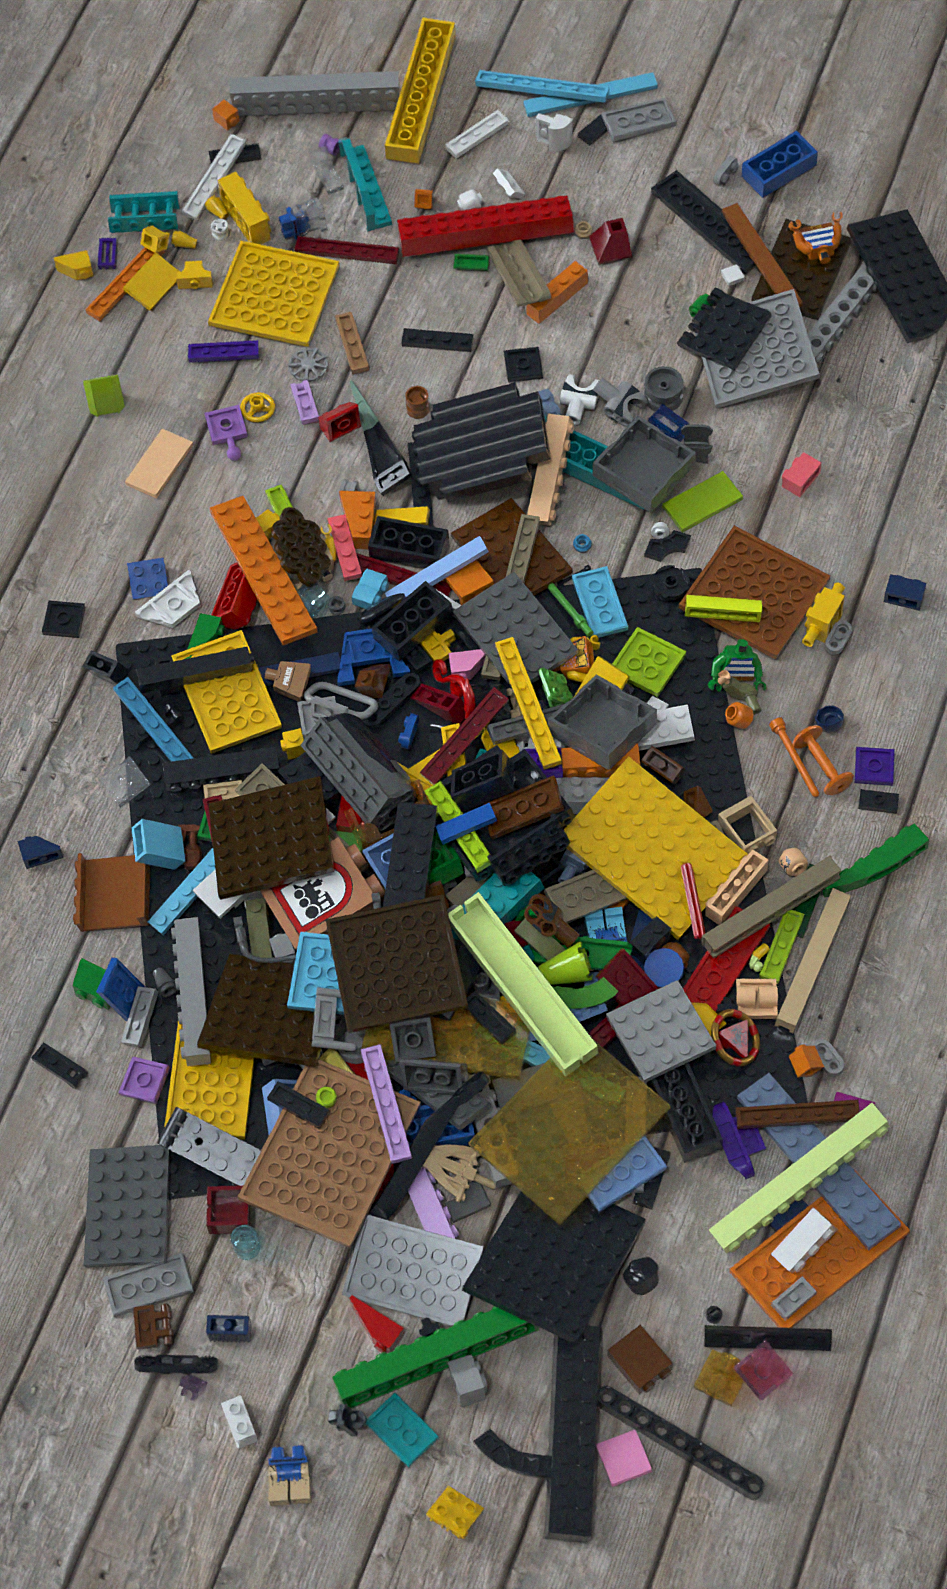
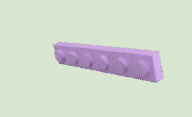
[361,1045,412,1164]

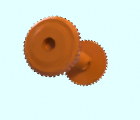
[793,725,854,795]

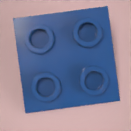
[127,558,168,600]

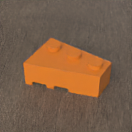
[339,491,376,550]

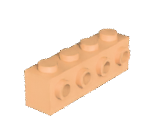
[705,849,769,925]

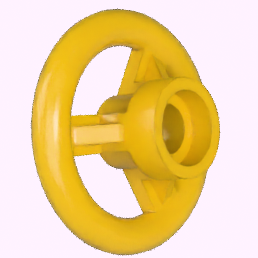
[240,392,275,422]

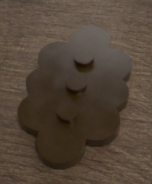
[271,507,331,587]

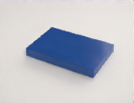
[96,958,145,1021]

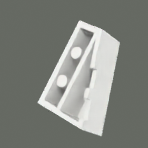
[771,1208,838,1273]

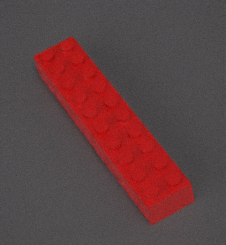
[397,195,574,257]

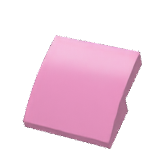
[595,1430,652,1487]

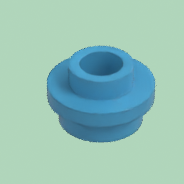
[573,534,591,552]

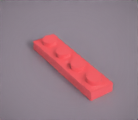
[327,514,362,581]

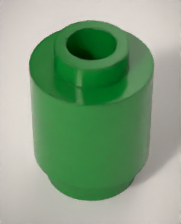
[689,294,713,318]

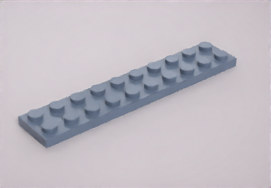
[737,1073,901,1251]

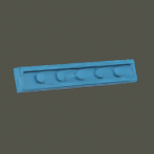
[113,677,193,762]

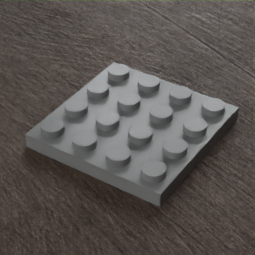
[606,980,716,1083]

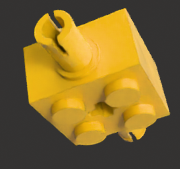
[802,582,845,647]

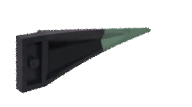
[350,380,412,496]

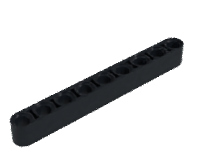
[597,1386,764,1500]

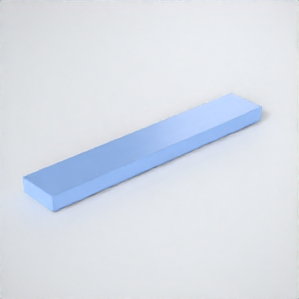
[385,536,489,608]

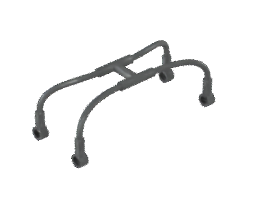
[233,892,382,964]

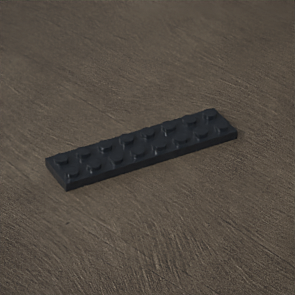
[651,170,770,274]

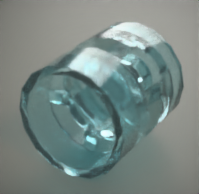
[231,1225,260,1260]

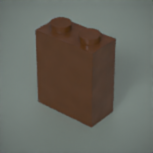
[607,1325,672,1395]

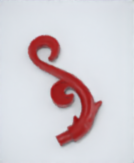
[433,659,475,719]

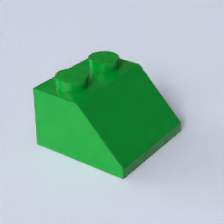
[72,958,111,1010]

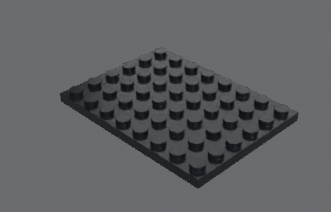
[462,1181,646,1345]

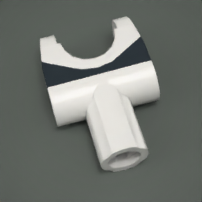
[560,374,599,425]

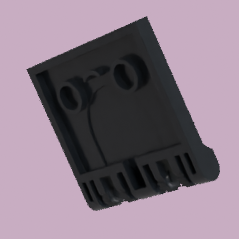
[677,288,771,370]

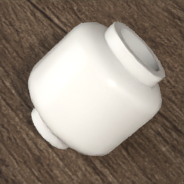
[457,189,483,211]

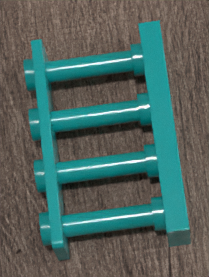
[108,191,180,233]

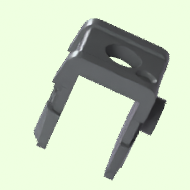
[681,424,713,464]

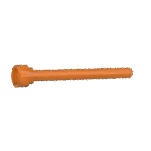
[769,717,819,797]

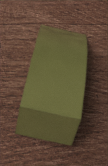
[514,918,566,961]

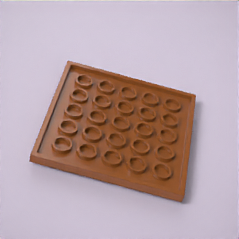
[678,525,831,659]

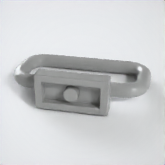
[304,682,378,720]

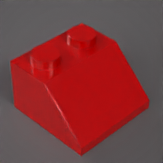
[318,402,361,442]

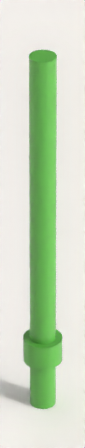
[548,583,594,637]

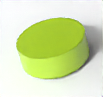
[316,1087,337,1108]

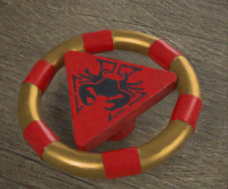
[711,1009,760,1067]

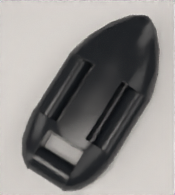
[357,593,405,624]

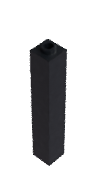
[136,646,255,694]

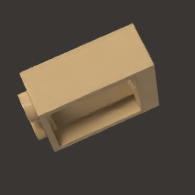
[718,796,777,854]

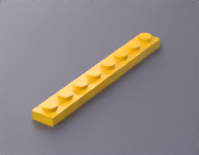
[495,637,562,770]

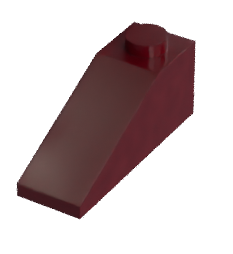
[411,683,465,724]

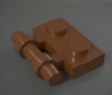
[133,1304,174,1350]

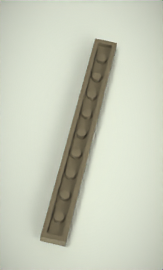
[481,514,540,681]

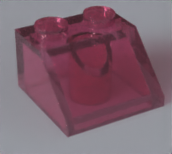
[733,1340,794,1401]

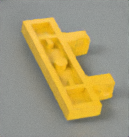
[420,629,456,661]

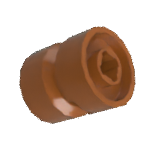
[405,386,430,419]

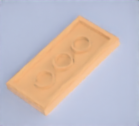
[125,429,193,499]

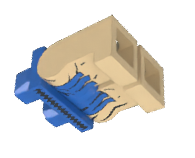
[268,1445,312,1506]

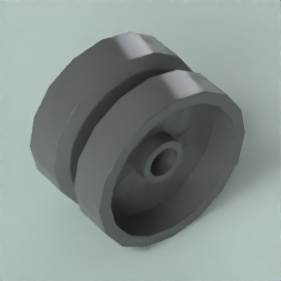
[644,366,684,413]

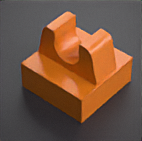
[414,189,433,209]

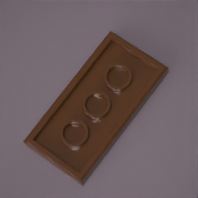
[484,775,564,839]

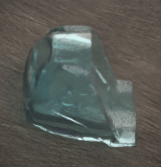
[297,585,330,618]

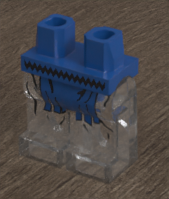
[279,197,328,240]

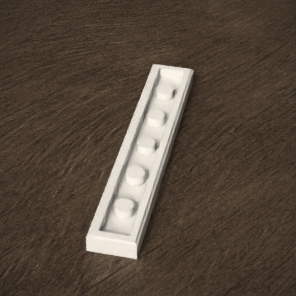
[182,134,246,221]

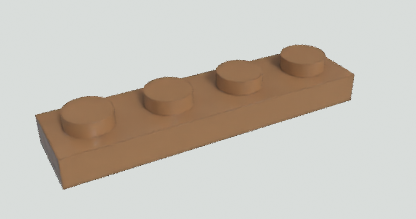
[335,312,369,375]

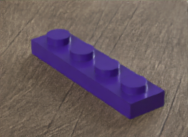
[188,340,259,363]

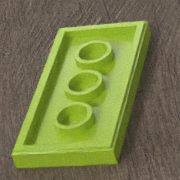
[662,471,743,532]

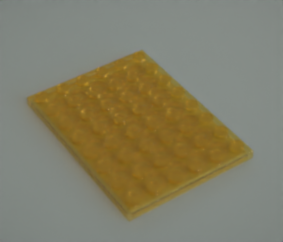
[469,1040,671,1225]

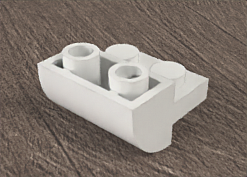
[536,113,573,152]

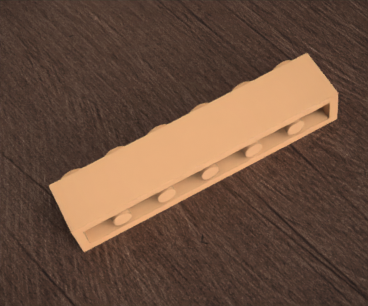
[527,413,574,526]

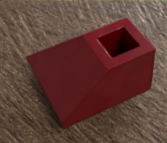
[589,218,632,265]

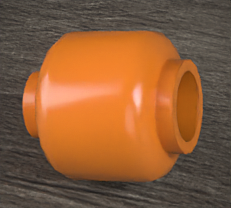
[725,702,754,729]

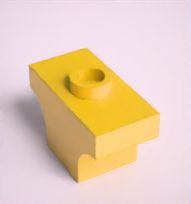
[176,260,213,289]

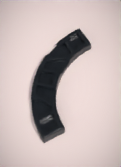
[473,1429,548,1478]

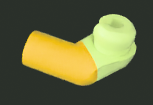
[749,944,770,972]

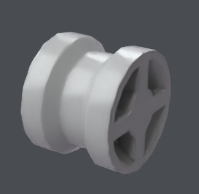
[340,479,359,491]

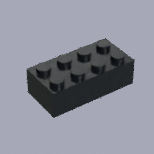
[368,516,449,569]
[372,581,453,661]

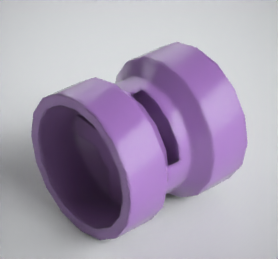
[318,134,339,156]

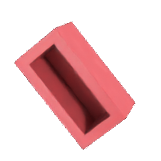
[781,452,822,497]

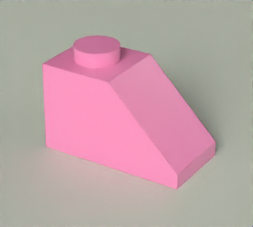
[449,649,486,680]

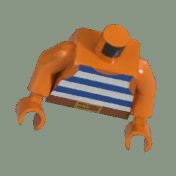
[789,212,843,264]

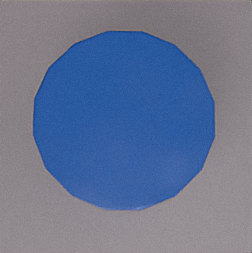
[644,948,684,988]

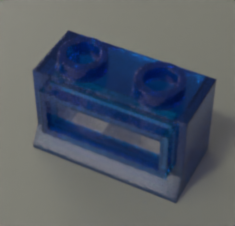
[648,404,690,442]

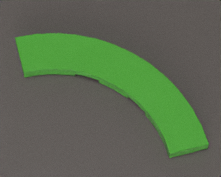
[552,977,618,1009]

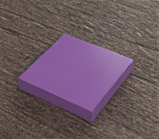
[119,1056,170,1104]

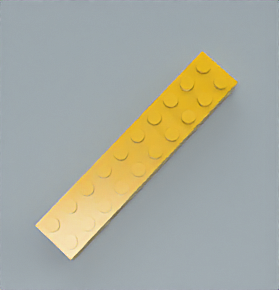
[385,18,456,164]

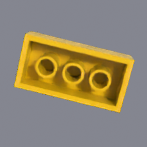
[218,172,272,245]

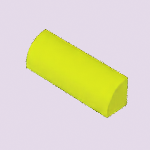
[685,595,762,622]

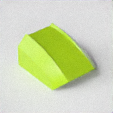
[83,374,125,417]

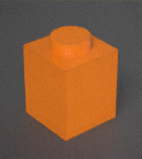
[212,100,240,131]
[789,1044,824,1077]

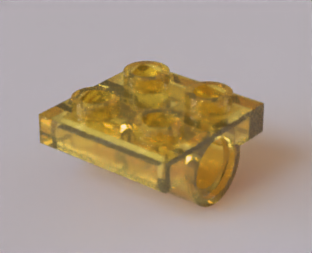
[693,1349,750,1407]

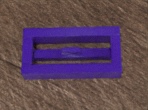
[98,238,117,270]

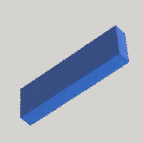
[435,803,497,844]

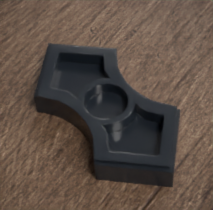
[644,530,691,562]

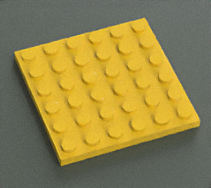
[208,240,340,347]

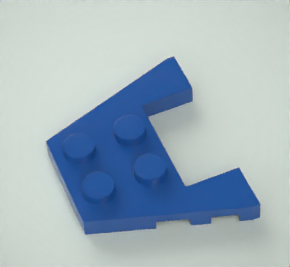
[337,628,410,686]

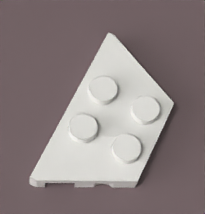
[135,570,200,628]

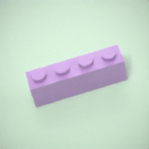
[408,1167,460,1239]

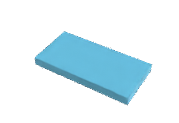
[572,566,628,637]

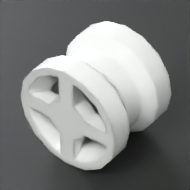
[211,219,229,241]

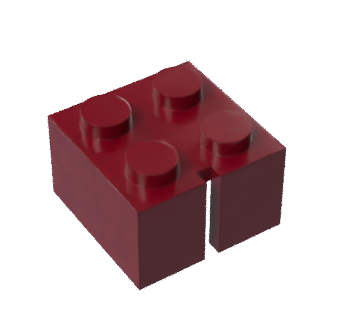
[206,1186,251,1234]

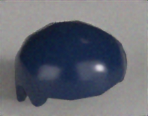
[814,705,844,732]

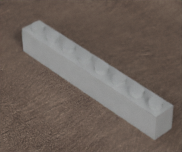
[171,917,211,1066]

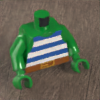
[708,639,766,691]

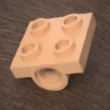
[736,979,778,1019]

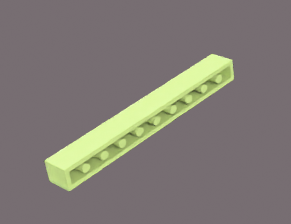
[709,1103,889,1254]

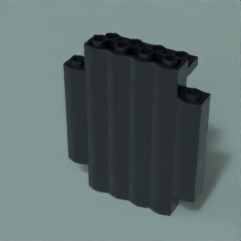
[411,382,551,502]
[438,745,575,886]

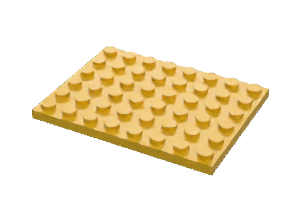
[564,756,748,940]

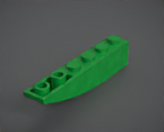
[822,823,929,898]

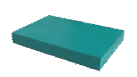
[366,1392,439,1468]

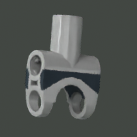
[593,377,648,427]

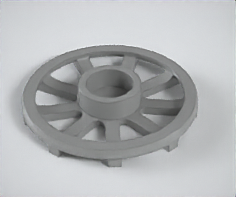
[288,347,328,381]

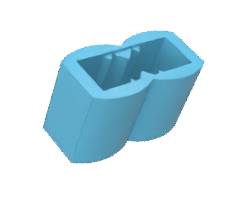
[352,569,389,609]

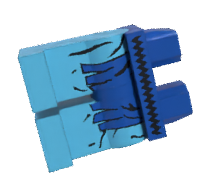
[584,907,627,942]

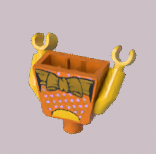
[552,635,601,683]

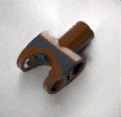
[524,894,579,948]

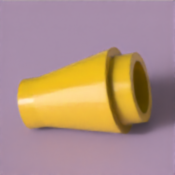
[205,195,230,220]
[171,230,198,249]

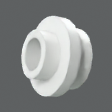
[651,522,670,539]

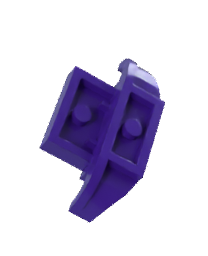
[712,1101,766,1180]

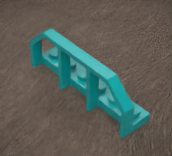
[338,137,392,231]

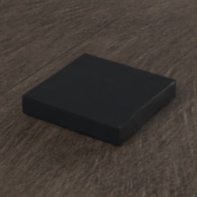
[504,347,543,383]
[42,600,85,638]

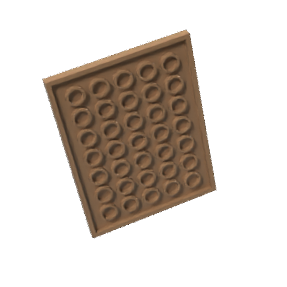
[238,1059,421,1248]

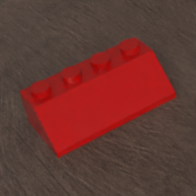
[211,562,257,629]

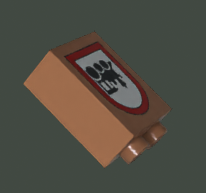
[260,837,385,951]

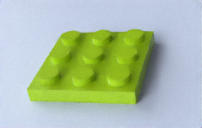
[612,627,686,697]

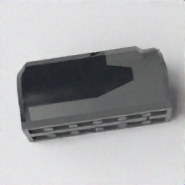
[301,713,416,831]

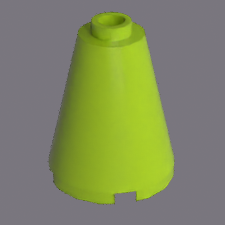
[538,942,594,985]

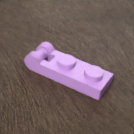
[290,380,319,425]

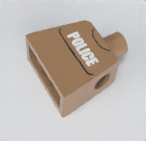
[265,661,311,702]

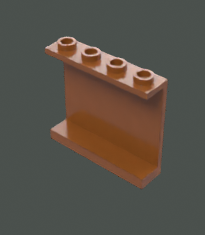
[73,853,150,932]

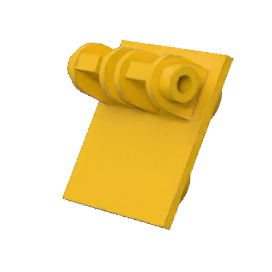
[426,1486,484,1539]

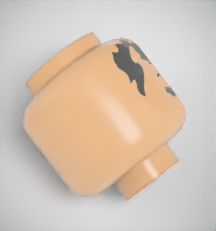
[779,848,808,876]

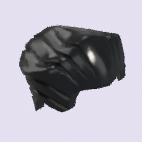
[622,1257,659,1295]

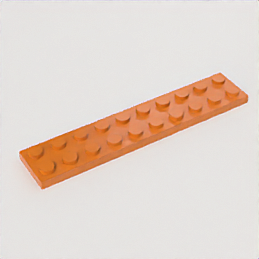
[210,496,317,645]

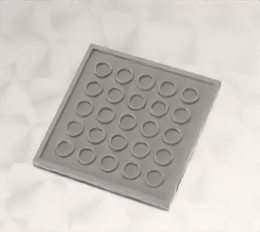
[692,289,820,409]

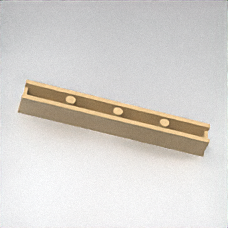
[775,888,851,1033]

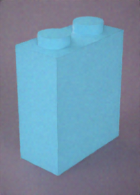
[132,819,185,870]

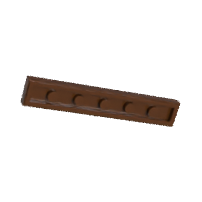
[736,1100,860,1129]

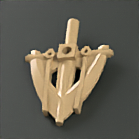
[422,1145,495,1202]

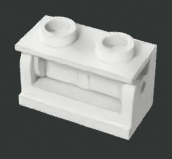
[221,1395,258,1449]

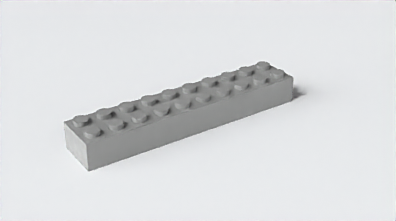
[230,71,400,116]

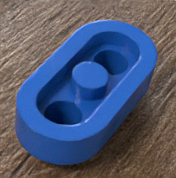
[398,713,419,749]

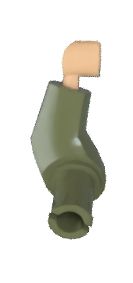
[718,669,762,715]

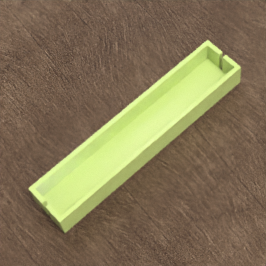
[448,892,598,1077]

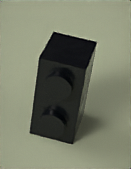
[82,650,129,685]
[630,916,671,964]

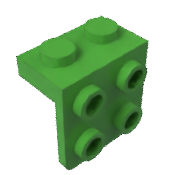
[538,668,573,708]

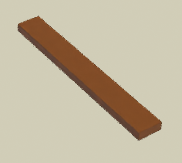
[722,203,803,307]

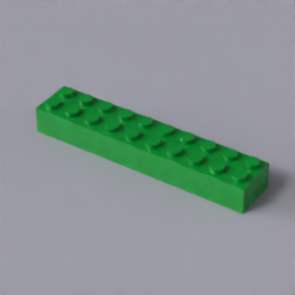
[332,1306,539,1409]

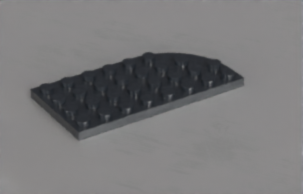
[846,209,947,343]

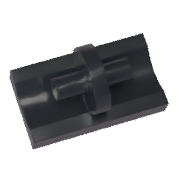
[328,1404,367,1436]

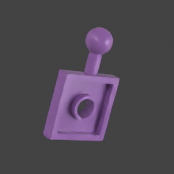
[204,405,248,461]

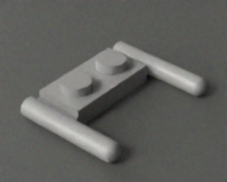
[312,987,357,1051]

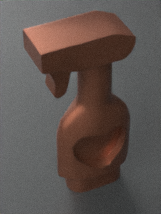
[178,824,202,870]

